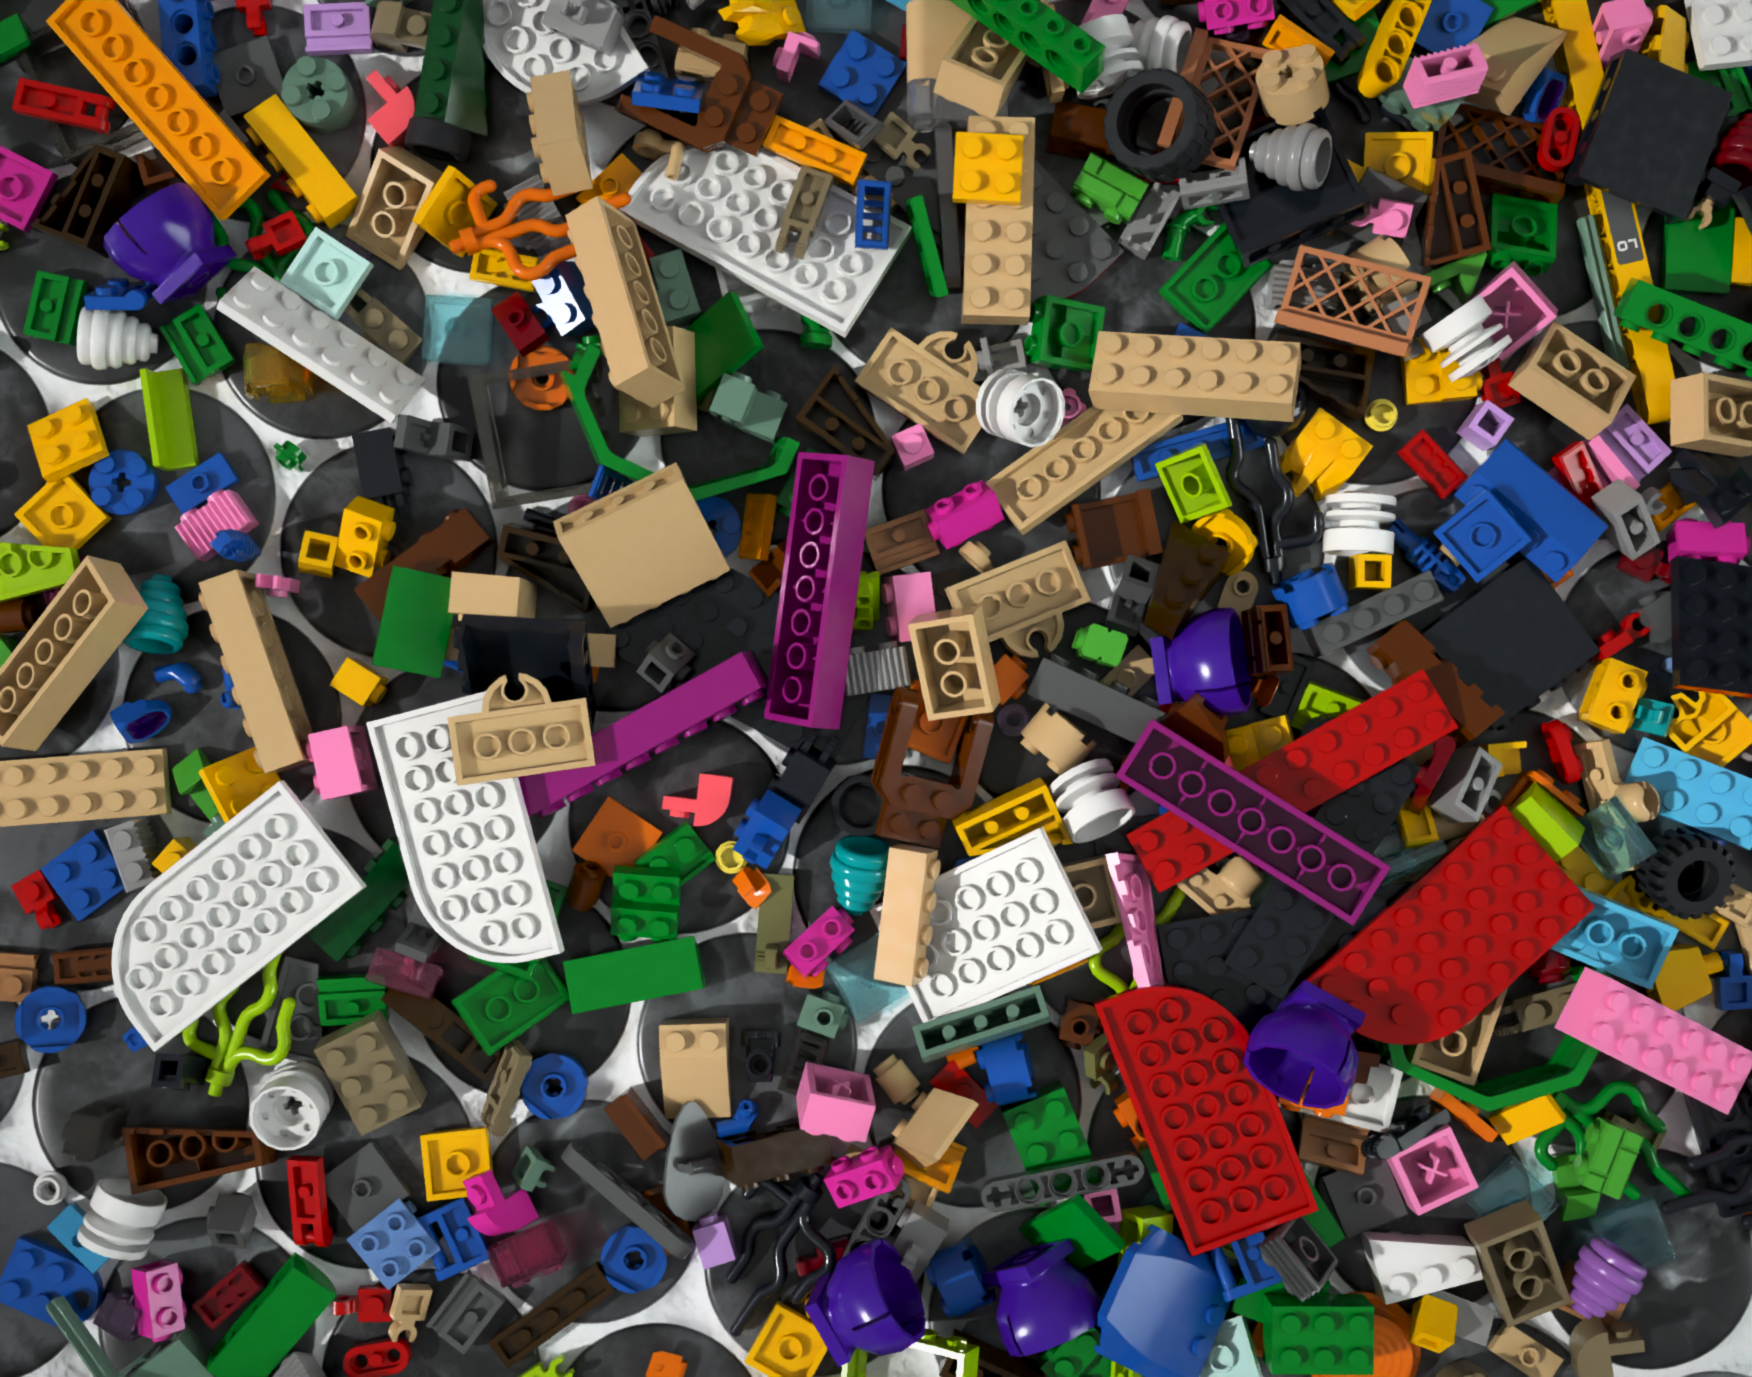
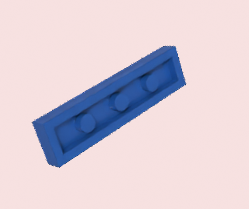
[1130,419,1264,483]

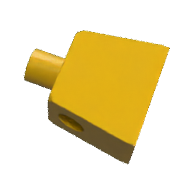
[1645,944,1724,1012]

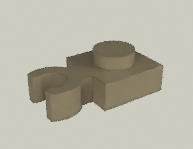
[871,111,931,171]

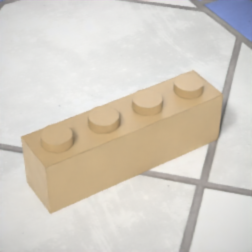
[874,843,941,987]

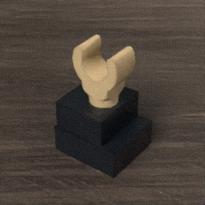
[1684,166,1742,230]

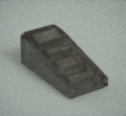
[778,1026,831,1095]

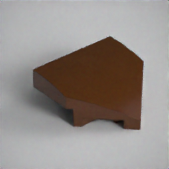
[1161,693,1230,763]

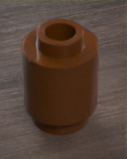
[0,598,40,634]
[566,861,606,912]

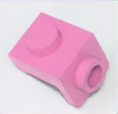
[772,31,821,83]

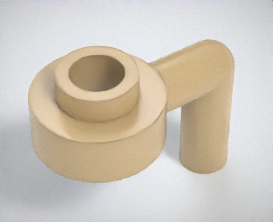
[632,129,686,180]
[958,541,995,573]

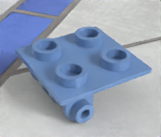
[346,1198,441,1290]

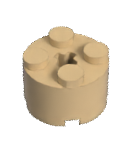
[1256,44,1330,125]
[1342,234,1417,315]
[1020,702,1097,775]

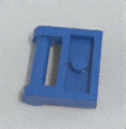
[84,278,158,310]
[416,1197,493,1281]
[1209,1231,1283,1303]

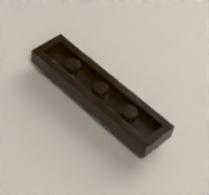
[488,1261,616,1369]

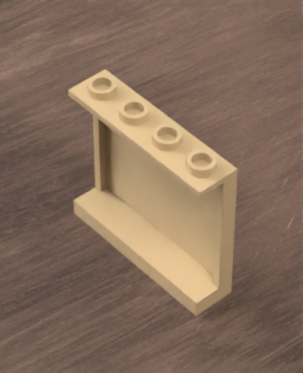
[553,462,730,628]

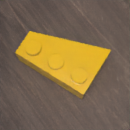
[951,778,1073,856]

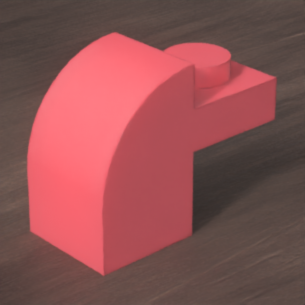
[366,69,417,148]
[662,773,735,826]

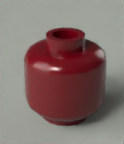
[1527,949,1572,984]

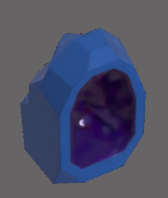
[1521,68,1568,124]
[109,699,172,744]

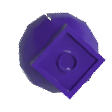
[103,182,237,305]
[1150,608,1252,716]
[1243,980,1366,1109]
[804,1238,926,1367]
[982,1238,1102,1357]

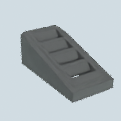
[824,99,885,150]

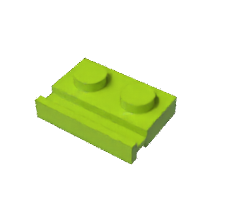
[1290,680,1365,730]

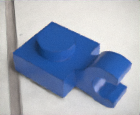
[1714,950,1752,1011]

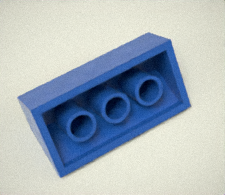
[1454,438,1609,583]

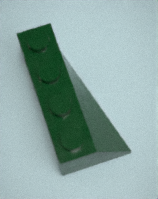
[414,0,490,137]
[308,837,411,962]

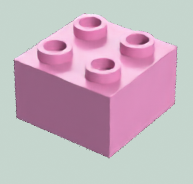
[1460,261,1558,361]
[306,726,379,800]
[796,1062,876,1142]
[1386,1124,1479,1216]

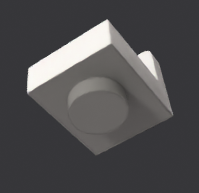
[976,337,1028,376]

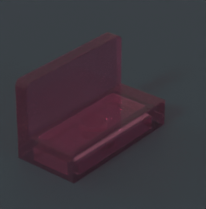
[365,947,445,1000]

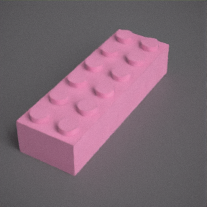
[1554,967,1752,1115]

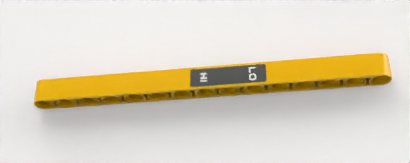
[1541,0,1675,425]

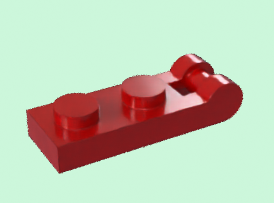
[12,77,116,134]
[286,1155,333,1247]

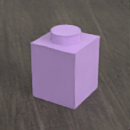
[1456,400,1514,451]
[692,1212,738,1270]

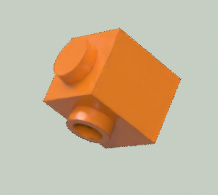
[994,654,1029,706]

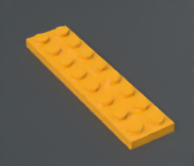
[46,0,271,221]

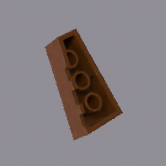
[353,508,496,621]
[1366,619,1506,749]
[122,1124,277,1195]

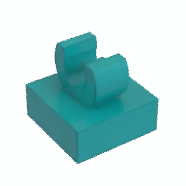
[1630,697,1676,738]

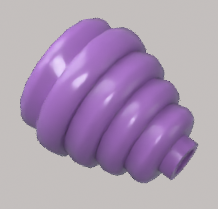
[1569,1235,1647,1319]

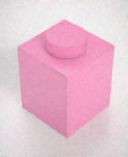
[890,423,934,471]

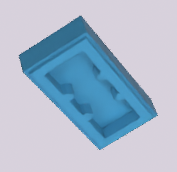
[46,1201,110,1274]

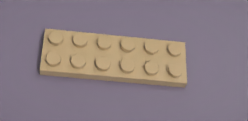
[985,406,1183,535]
[0,748,172,827]

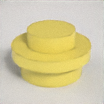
[1364,399,1398,432]
[715,841,748,874]

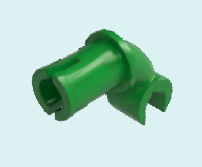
[1161,205,1218,262]

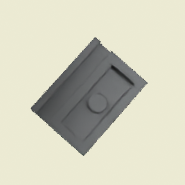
[426,1269,506,1355]

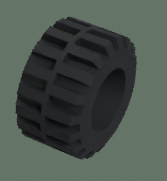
[1636,827,1736,920]

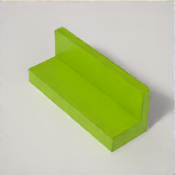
[139,368,200,472]

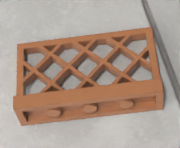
[1157,28,1270,171]
[1274,245,1433,359]

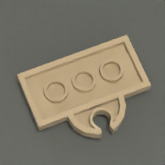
[854,327,982,456]
[945,540,1091,659]
[447,673,596,786]

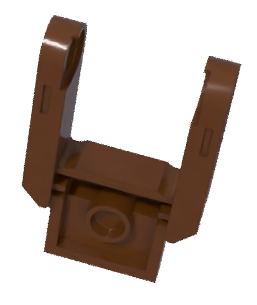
[615,15,784,158]
[870,686,994,849]

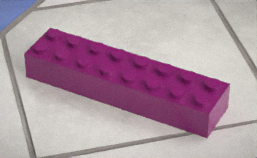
[764,452,875,729]
[518,651,769,819]
[1115,719,1391,926]

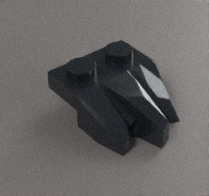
[1668,447,1752,528]

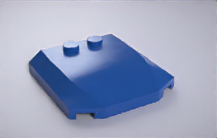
[1094,1224,1236,1377]

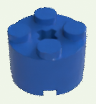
[1271,562,1349,630]
[976,1032,1038,1106]
[925,1237,996,1318]

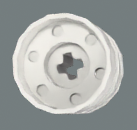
[1076,14,1144,100]
[1420,294,1513,382]
[976,368,1065,448]
[1322,490,1397,557]
[1048,758,1135,843]
[249,1062,335,1151]
[77,1176,167,1261]

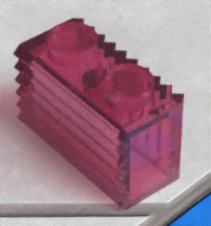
[487,1218,568,1289]

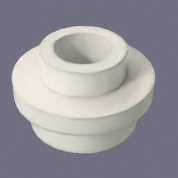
[33,1171,69,1205]

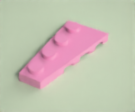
[1106,852,1164,988]

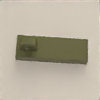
[754,872,795,974]

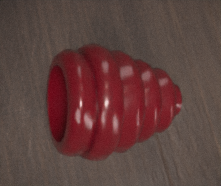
[1707,113,1752,192]

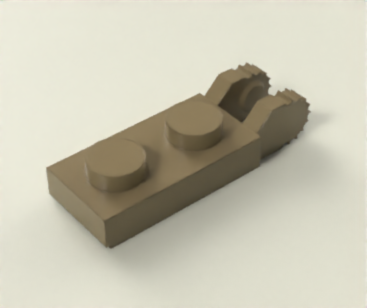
[775,165,834,260]
[345,287,425,365]
[1493,981,1577,1037]
[480,1040,533,1137]

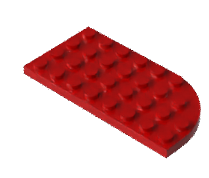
[1306,805,1595,1045]
[1093,984,1318,1257]

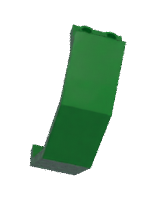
[559,344,800,501]
[1372,963,1611,1112]

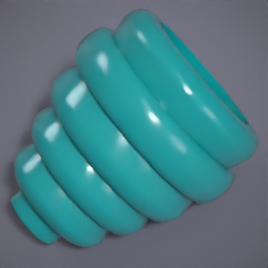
[122,574,189,654]
[830,835,890,916]

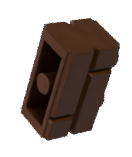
[1241,604,1294,677]

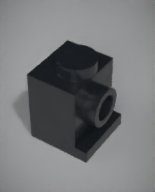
[151,1053,208,1091]

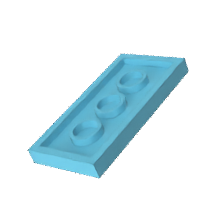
[1624,737,1752,851]

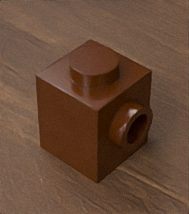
[1056,996,1102,1050]

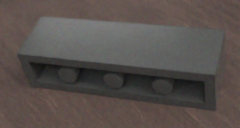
[1302,570,1444,657]
[1026,653,1165,743]

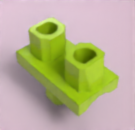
[853,571,880,630]

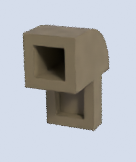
[370,1,431,53]
[1569,1315,1645,1377]

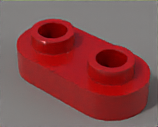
[1537,107,1581,172]
[1541,719,1584,785]
[343,1337,412,1377]

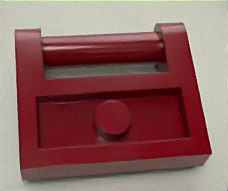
[1407,735,1456,816]

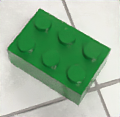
[1000,1080,1102,1206]
[1263,1294,1374,1375]

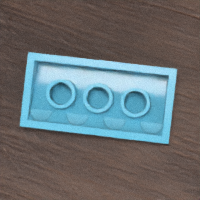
[1550,884,1679,990]

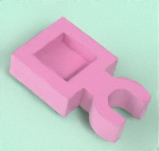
[1351,198,1414,239]
[255,573,301,598]

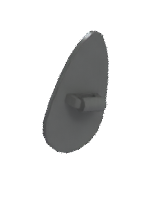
[663,1101,724,1221]

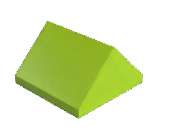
[1155,442,1233,524]
[1508,782,1585,863]

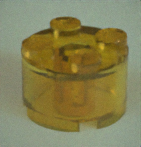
[243,343,314,404]

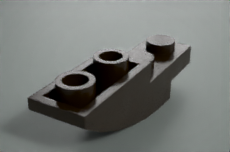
[380,973,503,1083]

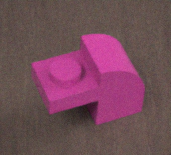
[463,1169,539,1236]

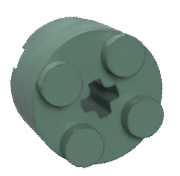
[281,56,358,135]

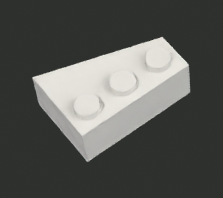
[1360,1230,1483,1305]

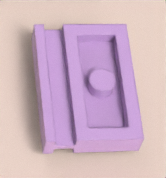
[304,2,374,56]
[1597,403,1672,483]

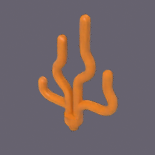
[448,179,632,281]

